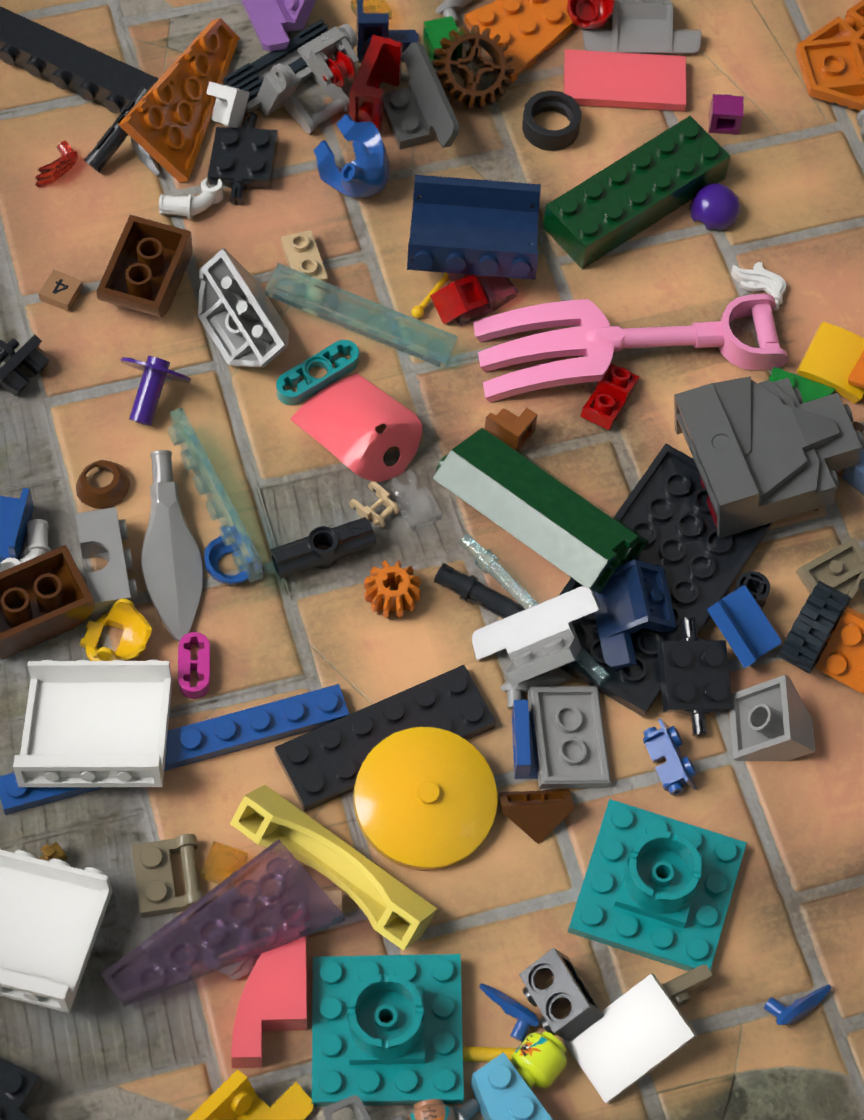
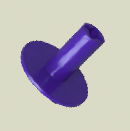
[120,356,191,426]

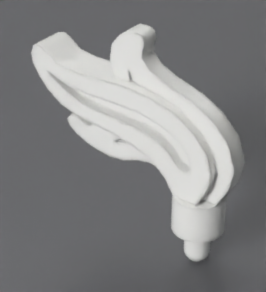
[731,262,787,310]

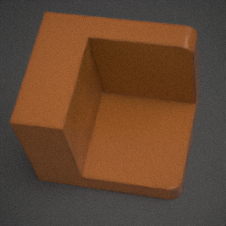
[485,408,538,450]

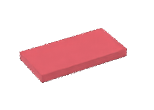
[563,49,686,111]

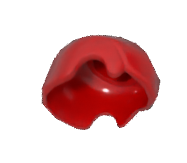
[566,0,615,30]

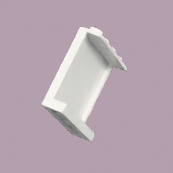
[13,659,173,787]
[0,848,113,1013]

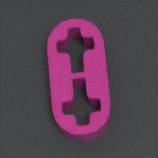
[178,632,210,699]

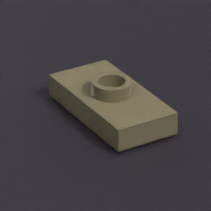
[662,964,713,1008]

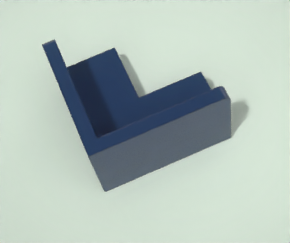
[356,0,419,63]

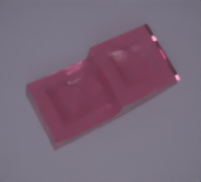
[455,276,519,326]

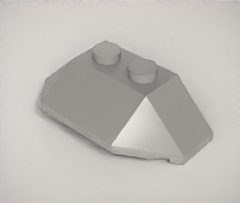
[198,248,289,368]

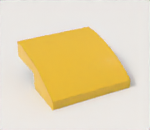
[796,322,864,404]

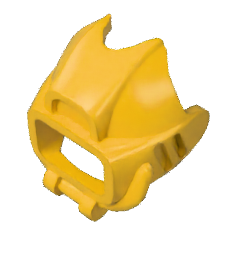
[79,598,152,661]

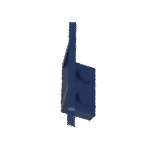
[593,560,677,669]

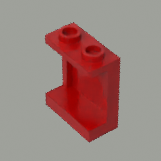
[349,35,403,133]

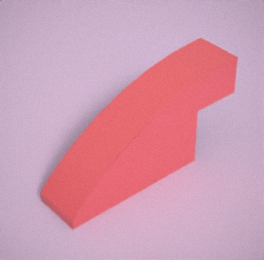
[231,911,307,1068]

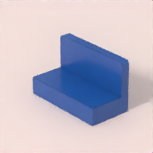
[0,488,34,563]
[707,585,782,668]
[511,700,538,779]

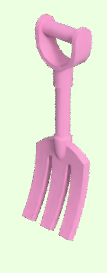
[473,294,788,403]

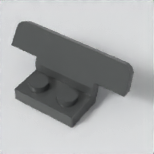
[383,42,460,149]

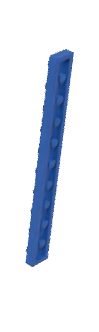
[0,684,349,815]

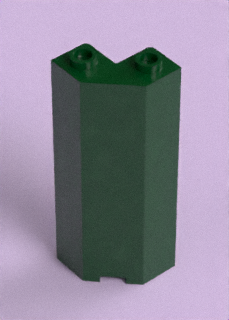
[433,428,649,593]

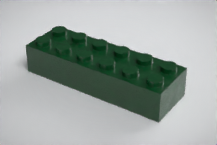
[543,116,731,269]

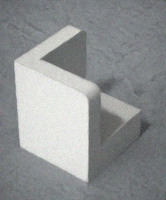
[206,82,250,128]

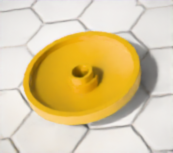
[353,727,497,870]

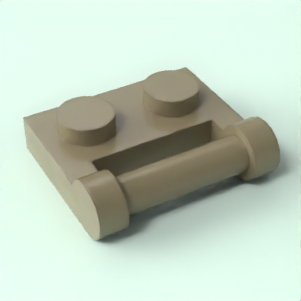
[131,834,206,918]

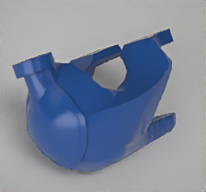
[313,114,390,198]

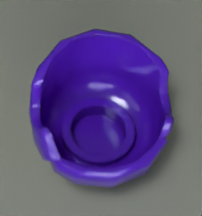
[689,184,741,230]

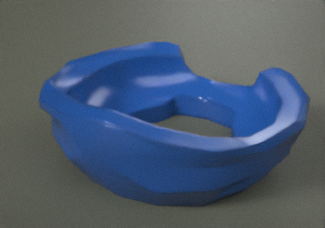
[204,534,258,585]

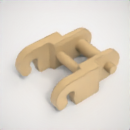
[349,481,400,528]

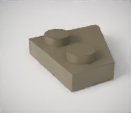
[796,537,864,601]

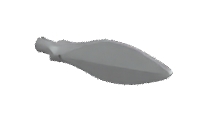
[141,450,203,642]

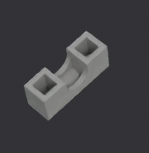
[75,507,138,619]

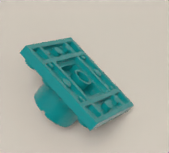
[568,799,747,971]
[312,954,464,1107]

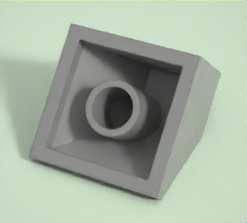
[729,675,816,761]

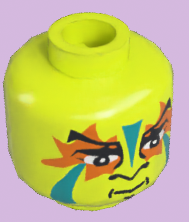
[511,1031,567,1089]

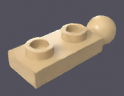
[281,230,329,311]

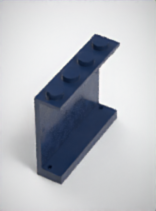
[407,175,541,280]

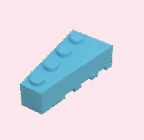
[470,1052,553,1120]

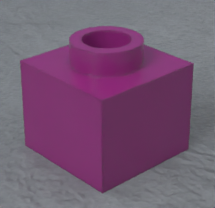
[708,94,744,135]

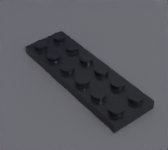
[274,665,496,812]

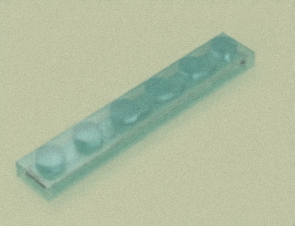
[265,263,458,369]
[168,408,263,583]

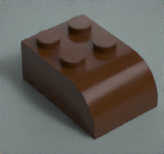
[96,215,193,318]
[0,545,95,660]

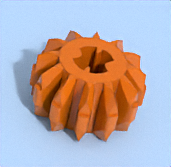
[364,560,421,619]

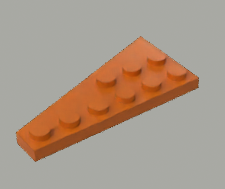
[464,0,576,84]
[118,18,240,183]

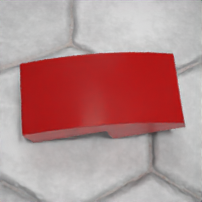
[580,363,640,430]

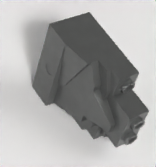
[674,376,864,539]

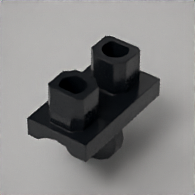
[0,334,50,396]

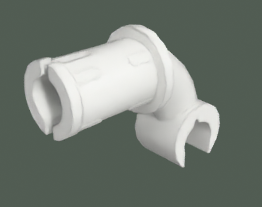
[159,178,224,219]
[0,519,52,570]

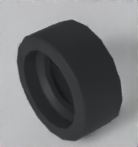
[522,90,582,151]

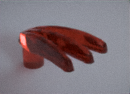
[35,141,78,188]

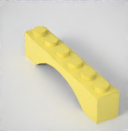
[230,784,438,951]

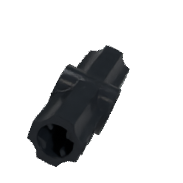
[270,517,376,579]

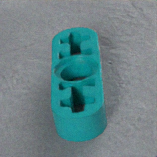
[276,340,359,406]

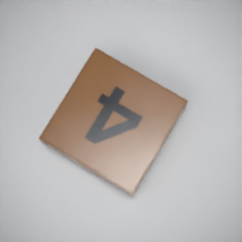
[38,269,83,311]

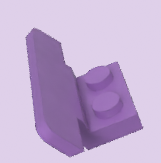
[241,0,316,51]

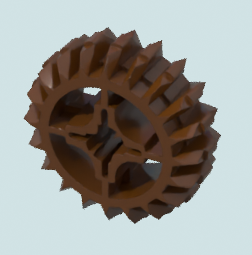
[431,25,514,110]

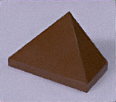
[499,789,574,844]

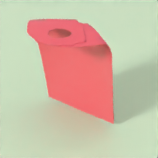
[290,373,422,482]

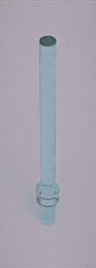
[459,534,610,685]

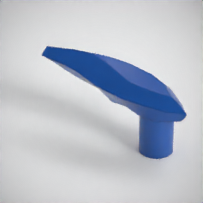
[479,983,539,1042]
[764,984,831,1025]

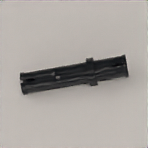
[84,86,148,173]
[434,563,528,619]

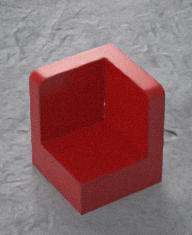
[430,275,488,324]

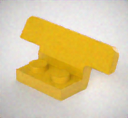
[187,1069,313,1120]

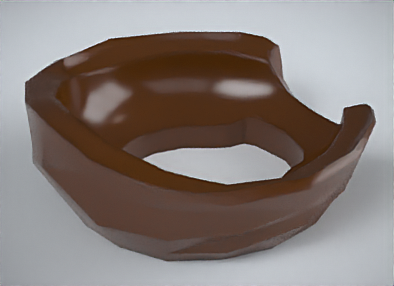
[76,460,130,508]

